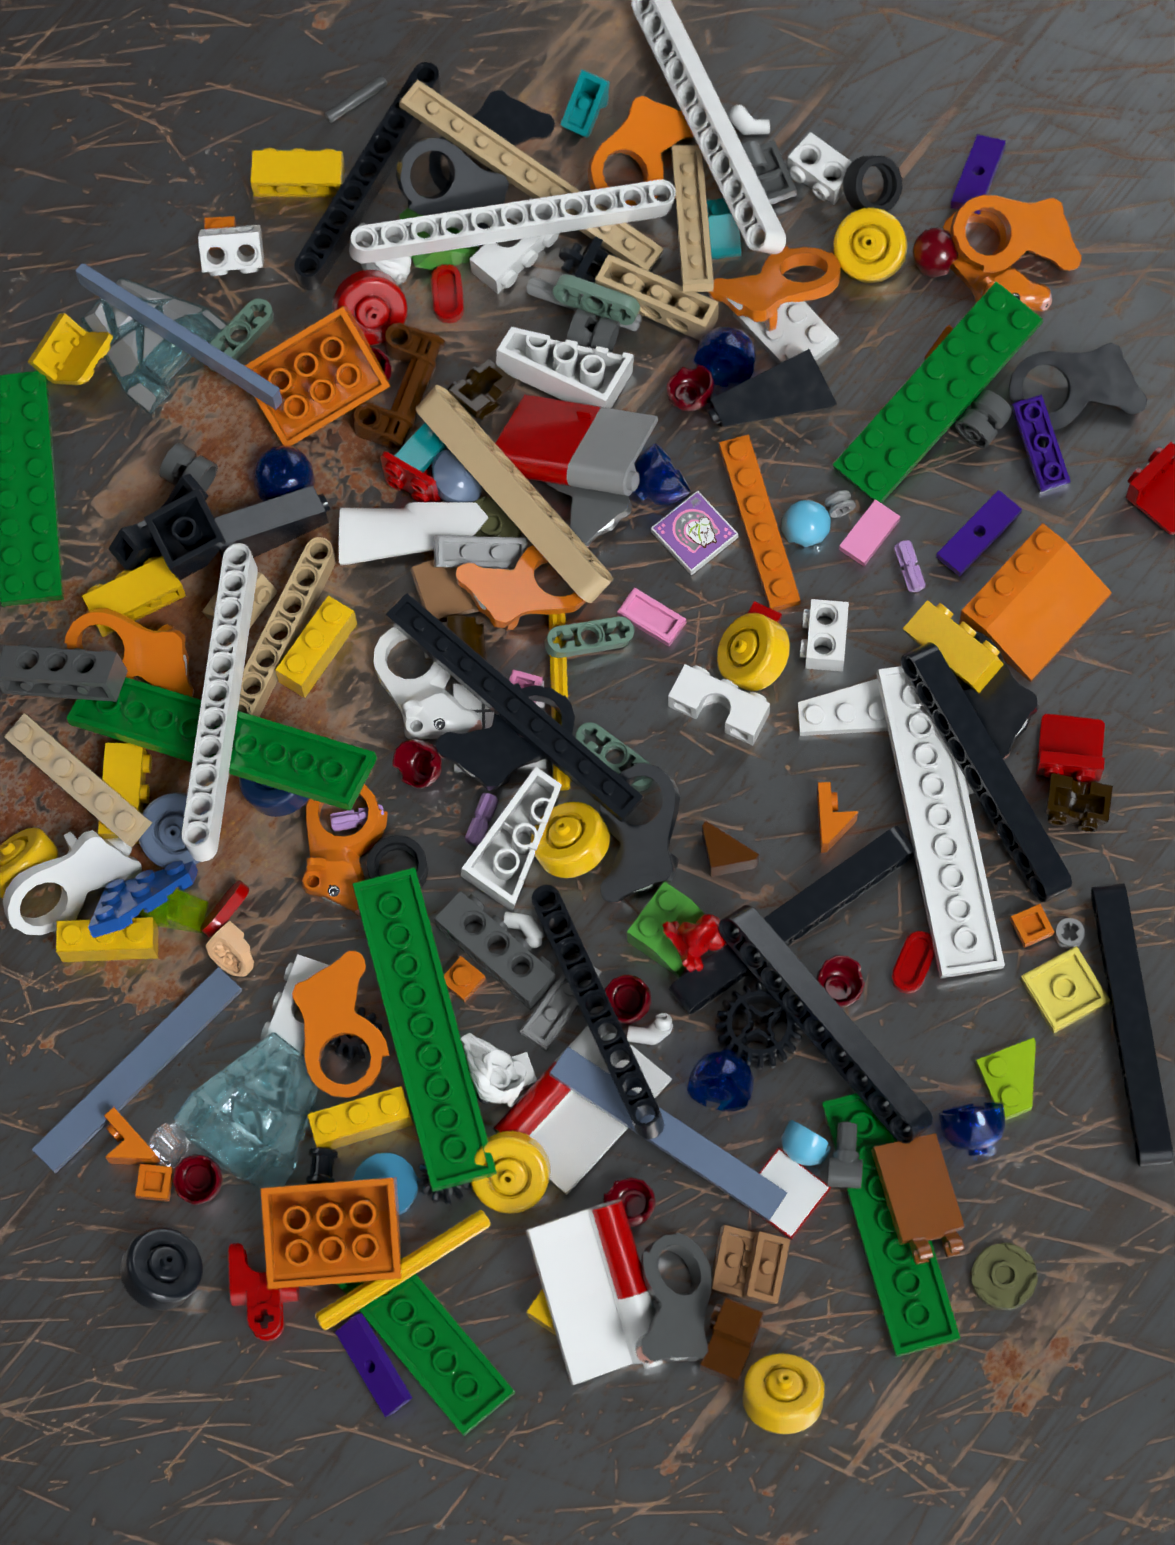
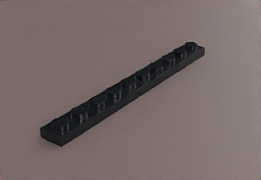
[385,593,644,823]

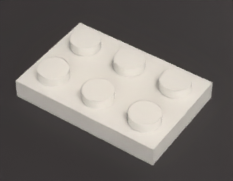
[733,301,839,364]

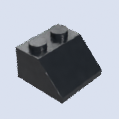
[144,488,226,581]

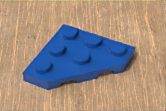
[88,861,198,938]

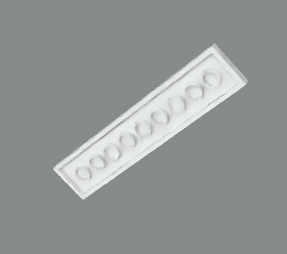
[876,666,1005,978]

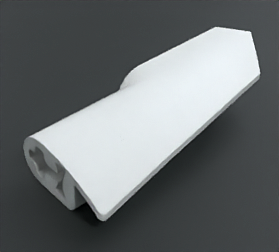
[339,502,488,566]

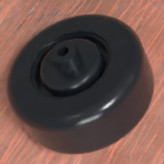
[120,1227,203,1310]

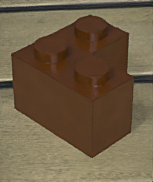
[699,1297,763,1385]

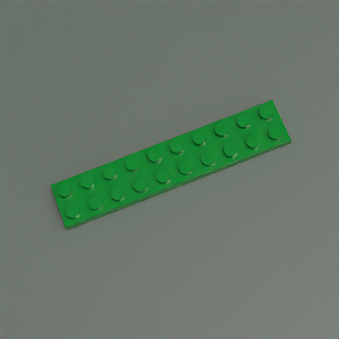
[66,677,377,811]
[353,867,497,1192]

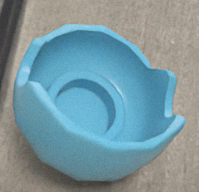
[781,500,831,547]
[781,1120,831,1166]

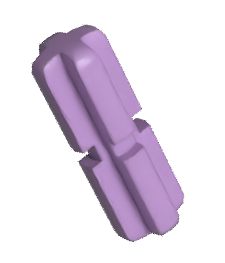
[894,540,926,593]
[465,793,498,847]
[330,805,384,832]

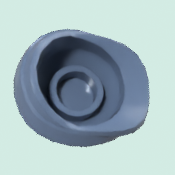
[432,450,482,503]

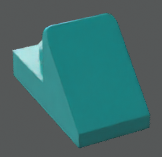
[560,69,610,137]
[706,198,742,260]

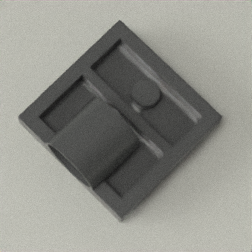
[742,140,797,204]

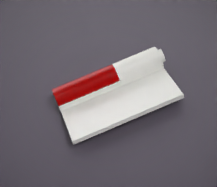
[493,1025,672,1195]
[526,1199,663,1385]

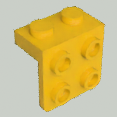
[27,313,113,385]

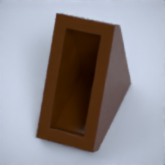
[702,820,759,877]

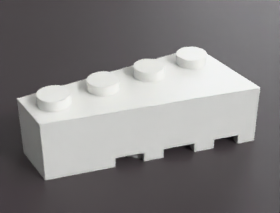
[496,327,634,408]
[460,767,562,912]

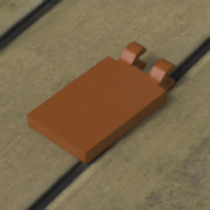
[871,1133,965,1265]

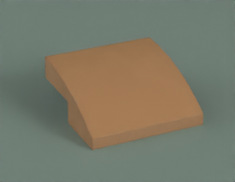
[411,559,480,623]
[711,1225,790,1305]

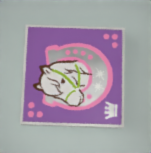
[651,491,738,575]

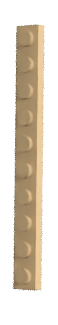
[400,80,664,271]

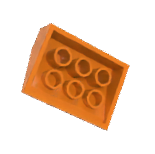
[245,306,391,449]
[959,523,1112,682]
[261,1177,402,1289]

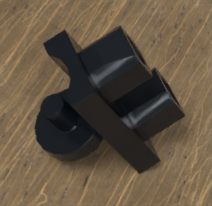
[559,236,611,283]

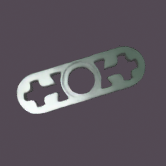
[553,274,640,325]
[209,299,274,372]
[544,616,634,658]
[576,722,654,791]

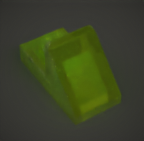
[138,889,209,934]

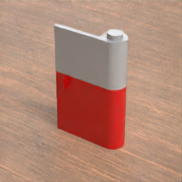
[495,394,658,496]

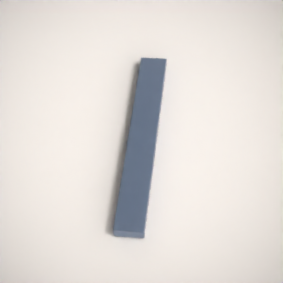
[75,263,282,410]
[32,967,242,1174]
[549,1047,788,1221]

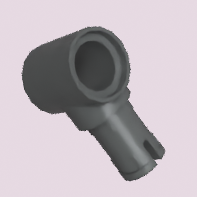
[827,1122,863,1189]

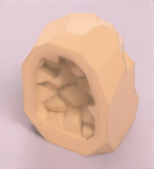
[205,921,254,977]

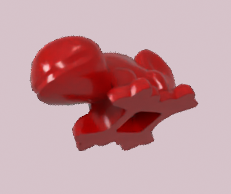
[662,914,727,972]

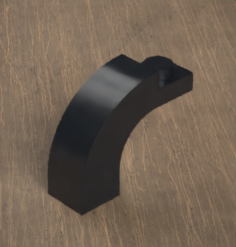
[108,474,209,570]

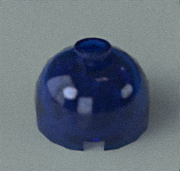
[694,326,756,387]
[634,443,691,506]
[253,445,315,502]
[687,1050,754,1111]
[939,1102,1006,1156]

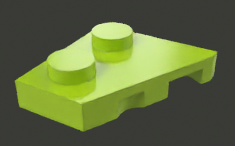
[975,1038,1036,1122]

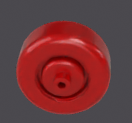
[332,270,407,346]

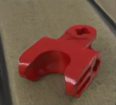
[228,1243,299,1341]

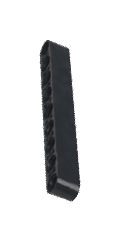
[294,62,441,290]
[901,642,1072,902]
[669,826,915,1015]
[1091,883,1173,1167]
[531,885,665,1139]
[719,905,933,1144]

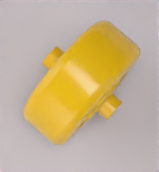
[833,208,907,283]
[717,613,790,691]
[530,802,610,878]
[0,828,58,898]
[471,1131,551,1214]
[742,1353,825,1434]

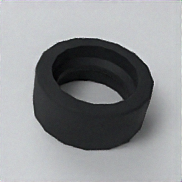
[843,156,902,211]
[366,835,428,888]

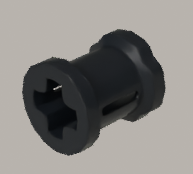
[306,1148,338,1184]

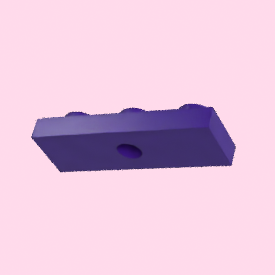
[951,134,1006,215]
[1011,394,1071,493]
[936,490,1022,577]
[335,1313,412,1417]

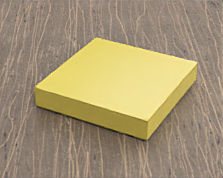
[1020,946,1110,1034]

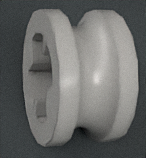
[824,490,856,518]
[1054,918,1085,950]

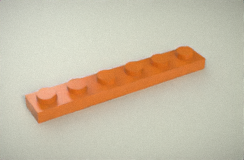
[719,434,801,611]

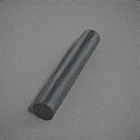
[324,75,388,123]

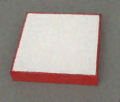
[747,1148,831,1241]

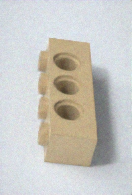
[595,254,719,343]

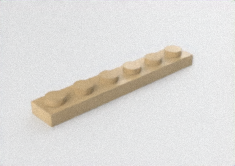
[671,145,714,292]
[5,713,152,847]

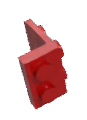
[1125,441,1175,535]
[381,451,442,502]
[1036,714,1105,782]

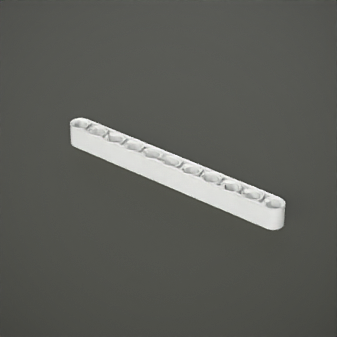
[632,0,786,254]
[349,180,676,263]
[182,543,258,862]

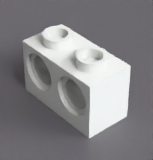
[787,132,852,205]
[198,225,264,276]
[800,599,849,672]

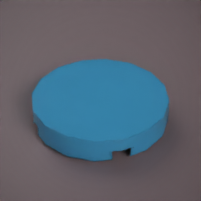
[353,1153,418,1215]

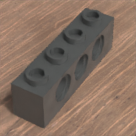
[0,645,128,702]
[434,891,556,1010]

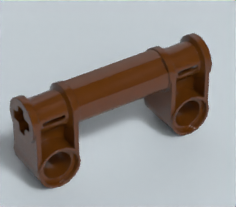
[354,323,445,451]

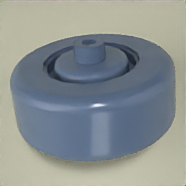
[139,793,208,868]

